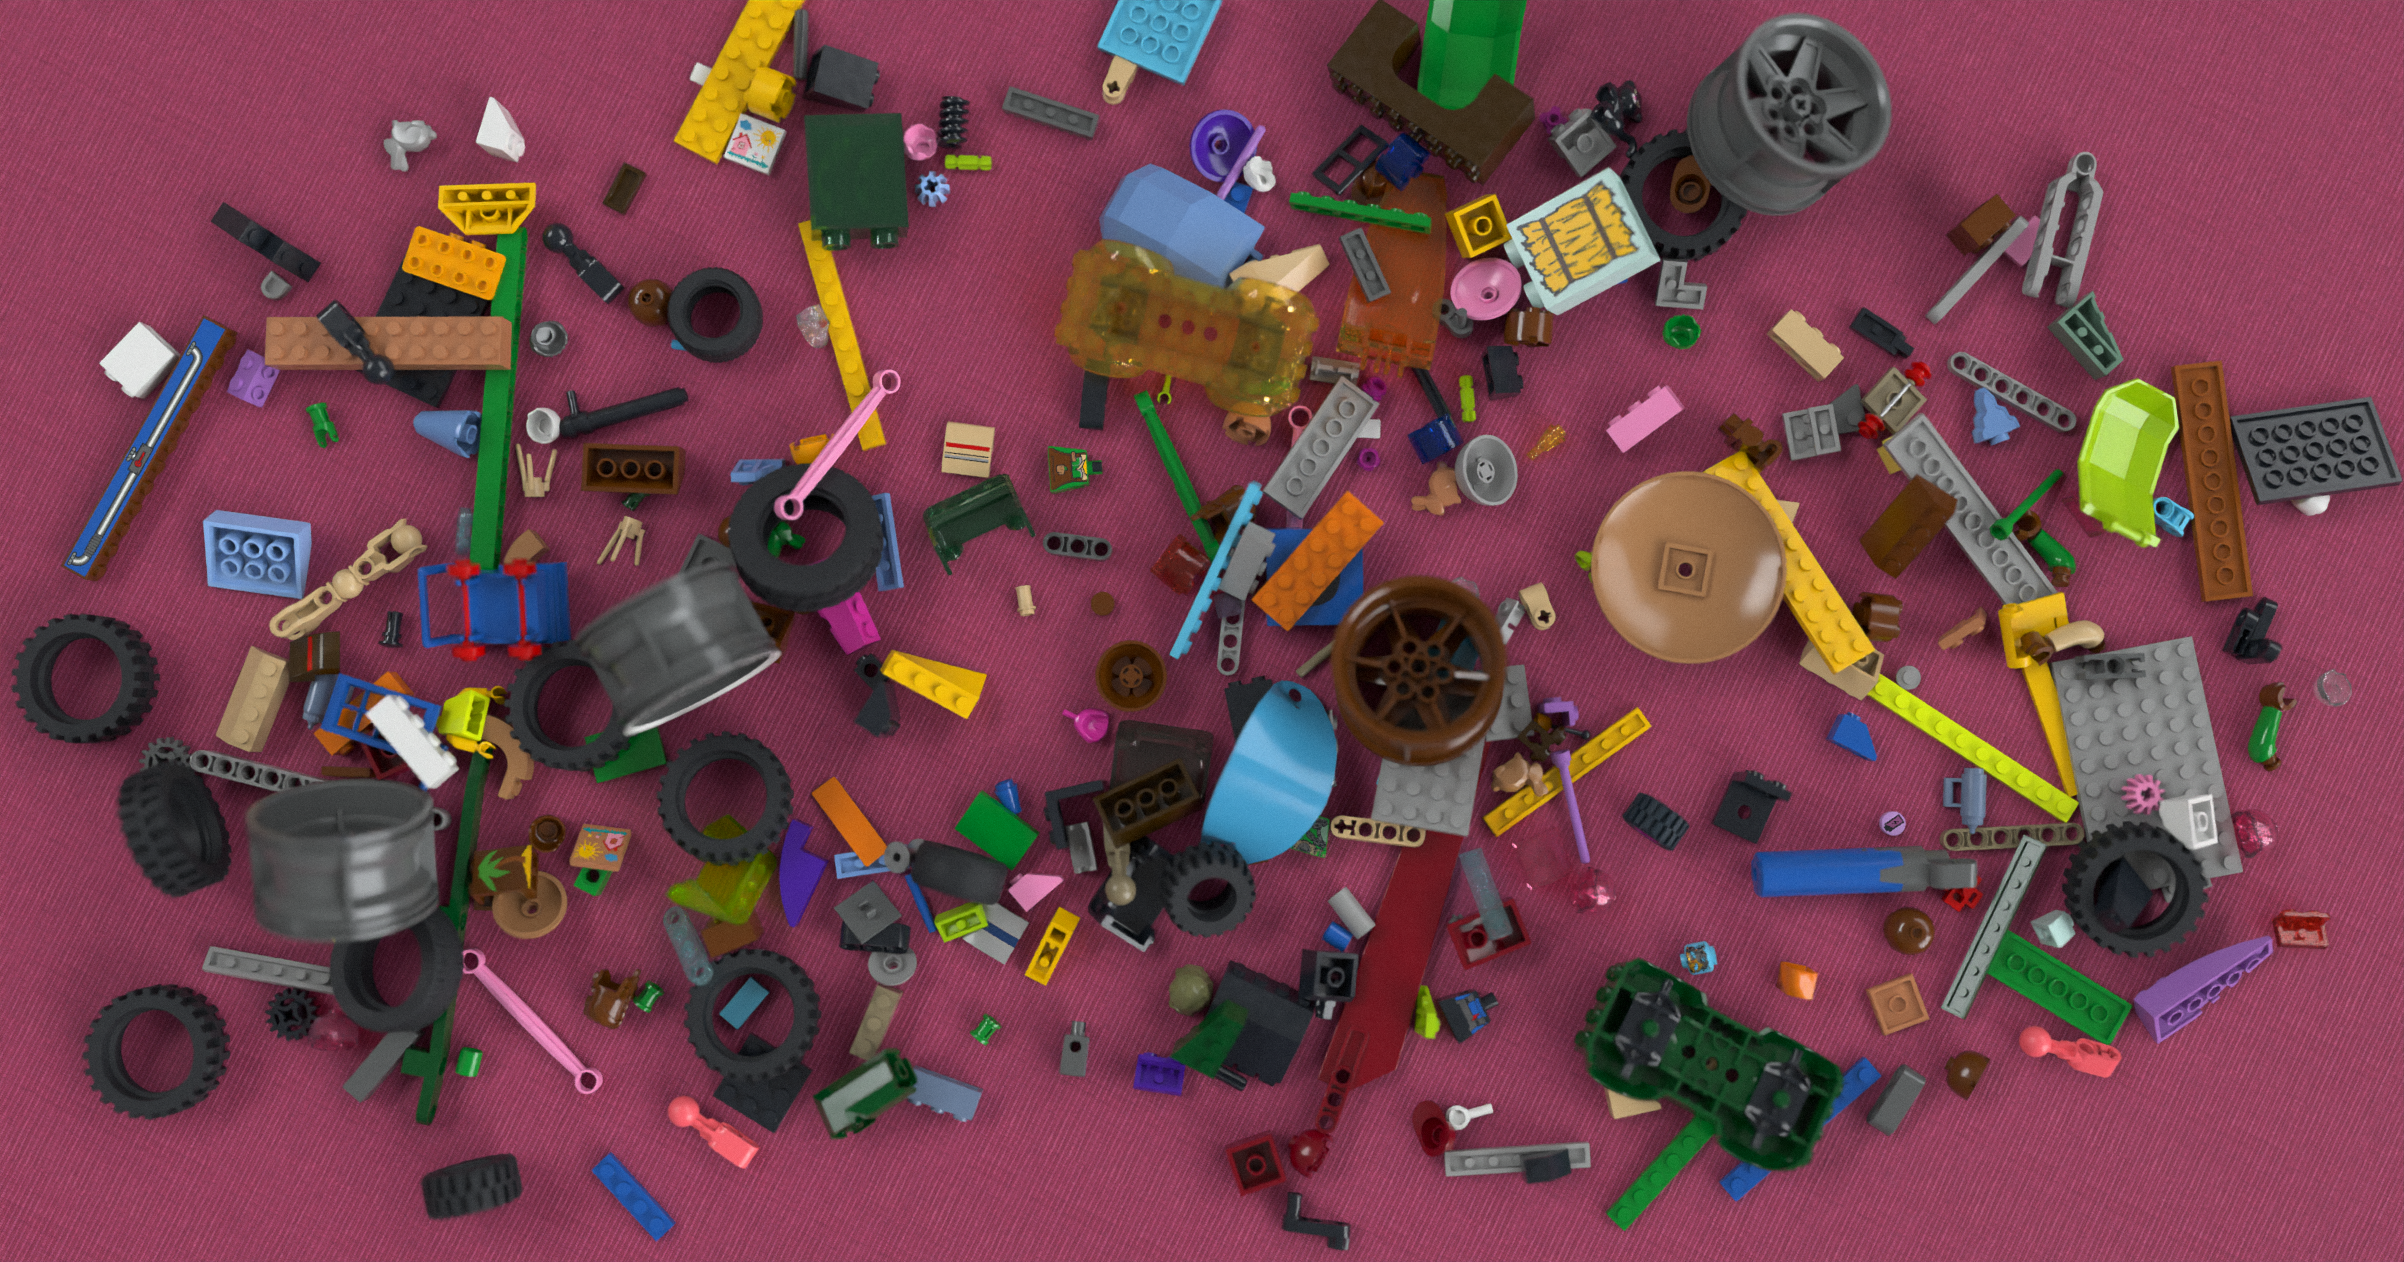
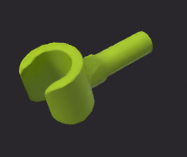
[1157,372,1172,405]

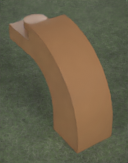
[504,529,550,564]
[482,715,534,799]

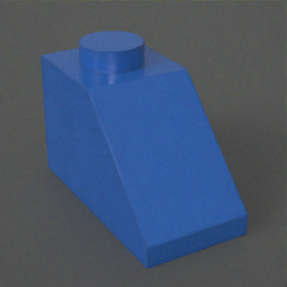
[1826,712,1877,761]

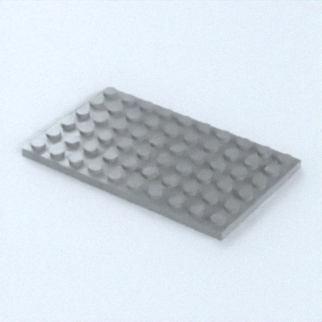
[2049,636,2243,893]

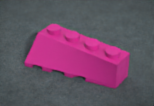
[812,557,881,655]

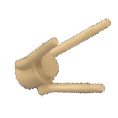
[516,444,557,497]
[597,516,645,566]

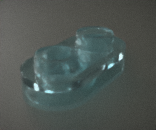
[455,507,474,555]

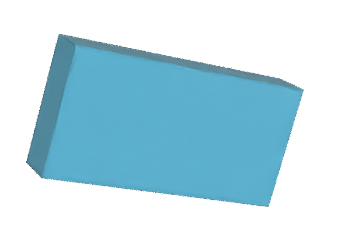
[719,977,770,1030]

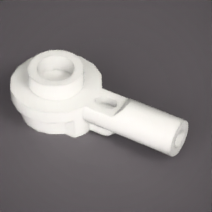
[1445,1103,1493,1130]

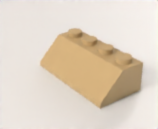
[216,646,290,752]

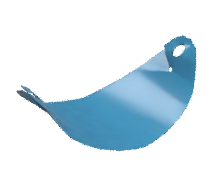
[1201,680,1337,865]

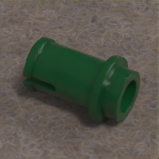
[622,493,650,512]

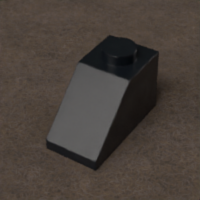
[1520,1148,1571,1184]

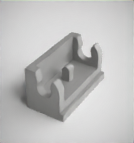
[1065,821,1098,874]

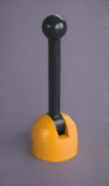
[1534,713,1590,740]

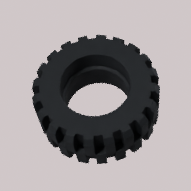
[1160,841,1256,938]
[421,1153,523,1220]

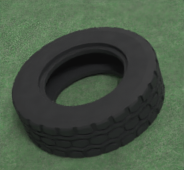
[728,463,884,612]

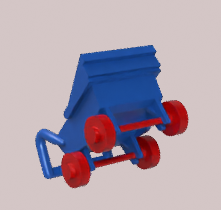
[418,558,571,661]

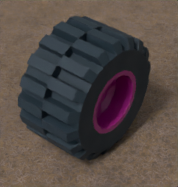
[1622,792,1689,851]

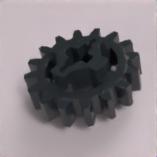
[265,988,321,1041]

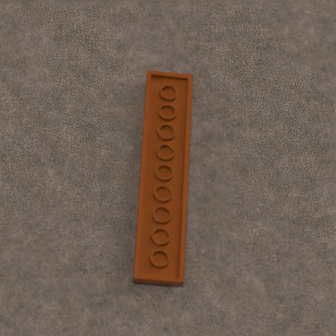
[2171,360,2253,602]

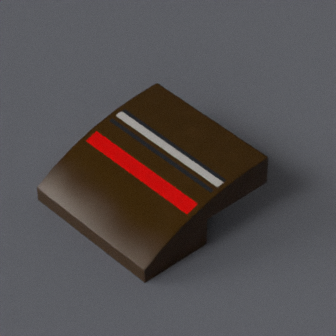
[289,631,340,682]

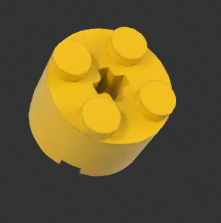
[744,66,796,122]

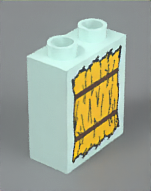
[1504,168,1661,315]

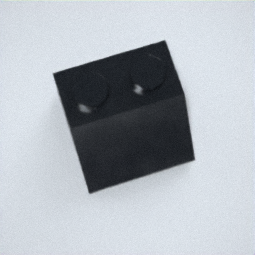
[1481,346,1523,401]

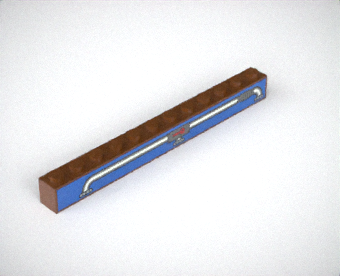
[61,315,238,581]

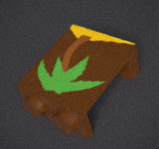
[469,845,539,905]

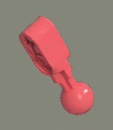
[2019,1026,2122,1078]
[668,1096,760,1169]

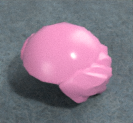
[902,124,937,160]

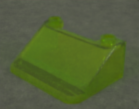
[666,814,777,925]

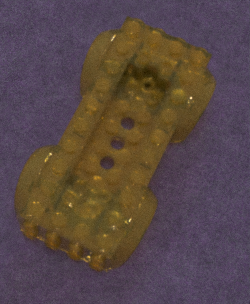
[1054,239,1320,417]

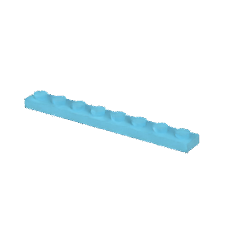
[1169,481,1263,659]

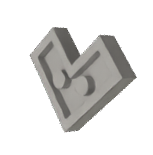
[1654,257,1707,309]

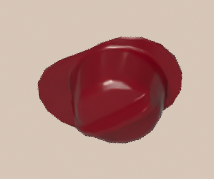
[1412,1100,1456,1157]

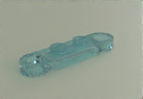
[663,906,713,986]

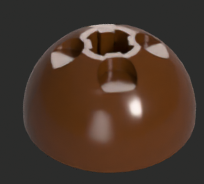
[1095,640,1167,712]

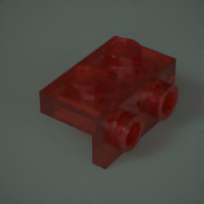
[2272,909,2331,949]

